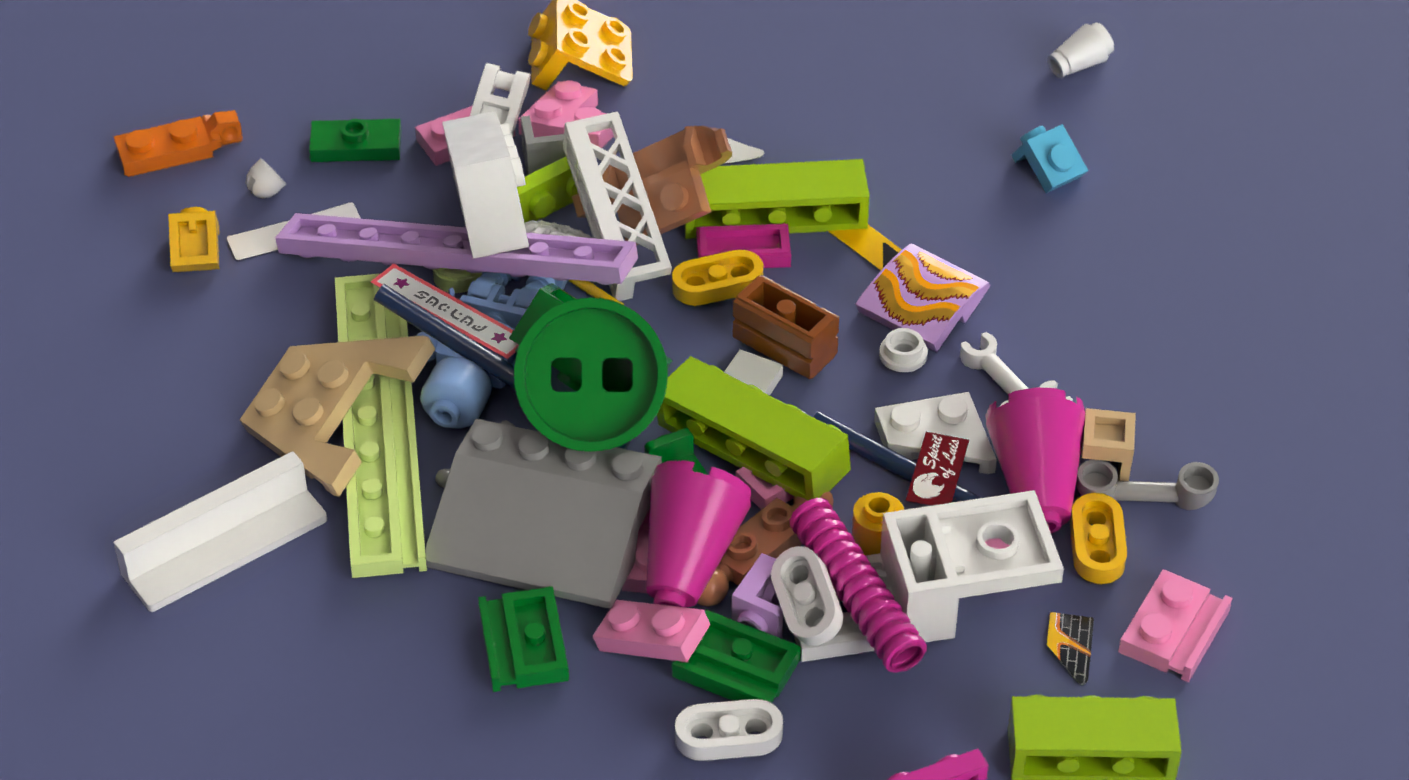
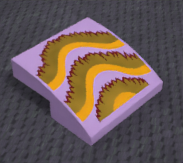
[855,243,990,353]

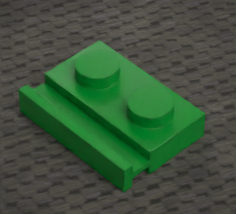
[478,586,569,692]
[672,610,801,703]

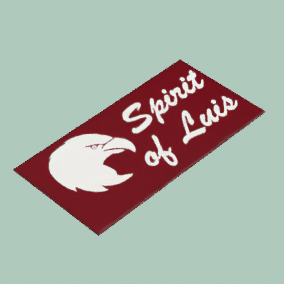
[905,432,969,506]

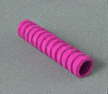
[790,498,927,673]

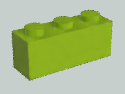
[1008,695,1182,780]

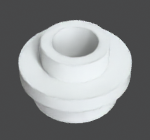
[879,328,928,372]

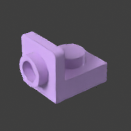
[732,553,783,639]

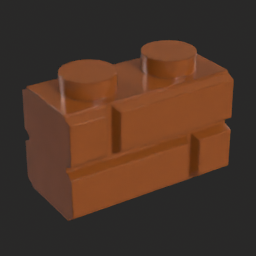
[733,275,840,379]

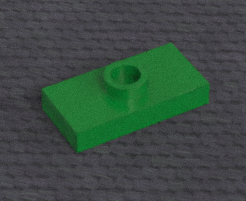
[309,119,402,162]

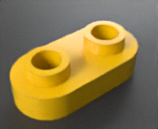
[672,250,763,306]
[1070,493,1127,584]

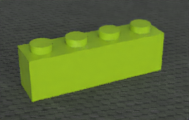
[684,159,870,239]
[657,356,851,500]

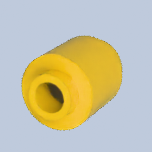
[852,492,904,556]

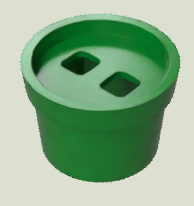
[514,298,668,452]

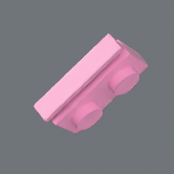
[1118,569,1232,683]

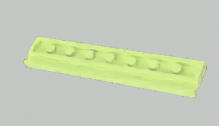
[335,273,427,578]

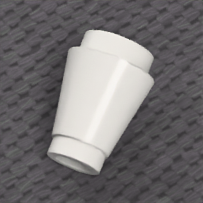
[1047,23,1114,78]

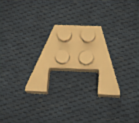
[240,335,435,497]

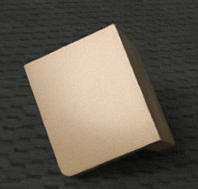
[1081,408,1136,481]

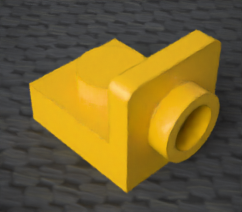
[168,207,220,272]

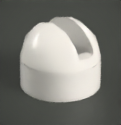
[246,158,286,198]

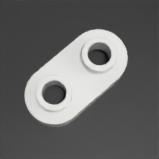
[771,546,843,646]
[675,699,783,761]

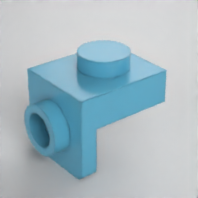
[1011,124,1089,193]

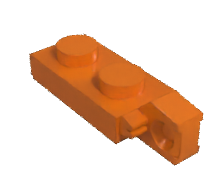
[113,110,243,177]

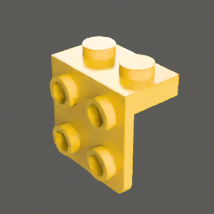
[528,0,633,91]

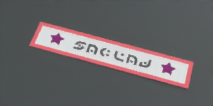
[370,264,518,359]

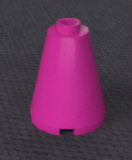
[985,387,1086,533]
[646,461,752,607]

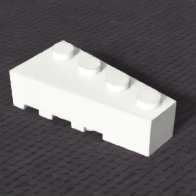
[442,111,529,259]

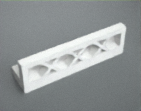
[563,111,672,301]

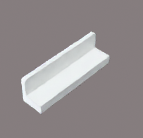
[114,451,327,612]

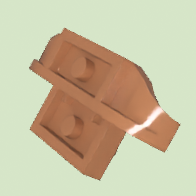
[572,126,732,245]

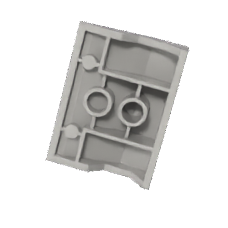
[425,419,662,609]

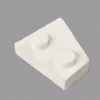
[874,392,997,474]

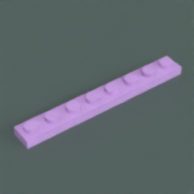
[275,213,638,285]

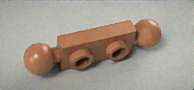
[697,491,833,606]

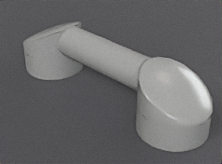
[1076,459,1219,510]

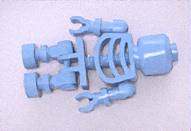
[417,272,568,429]

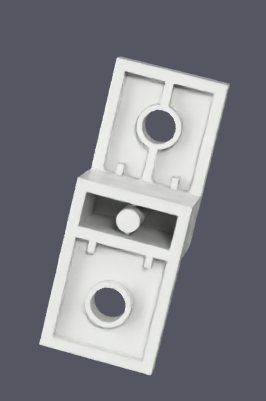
[794,490,1064,662]

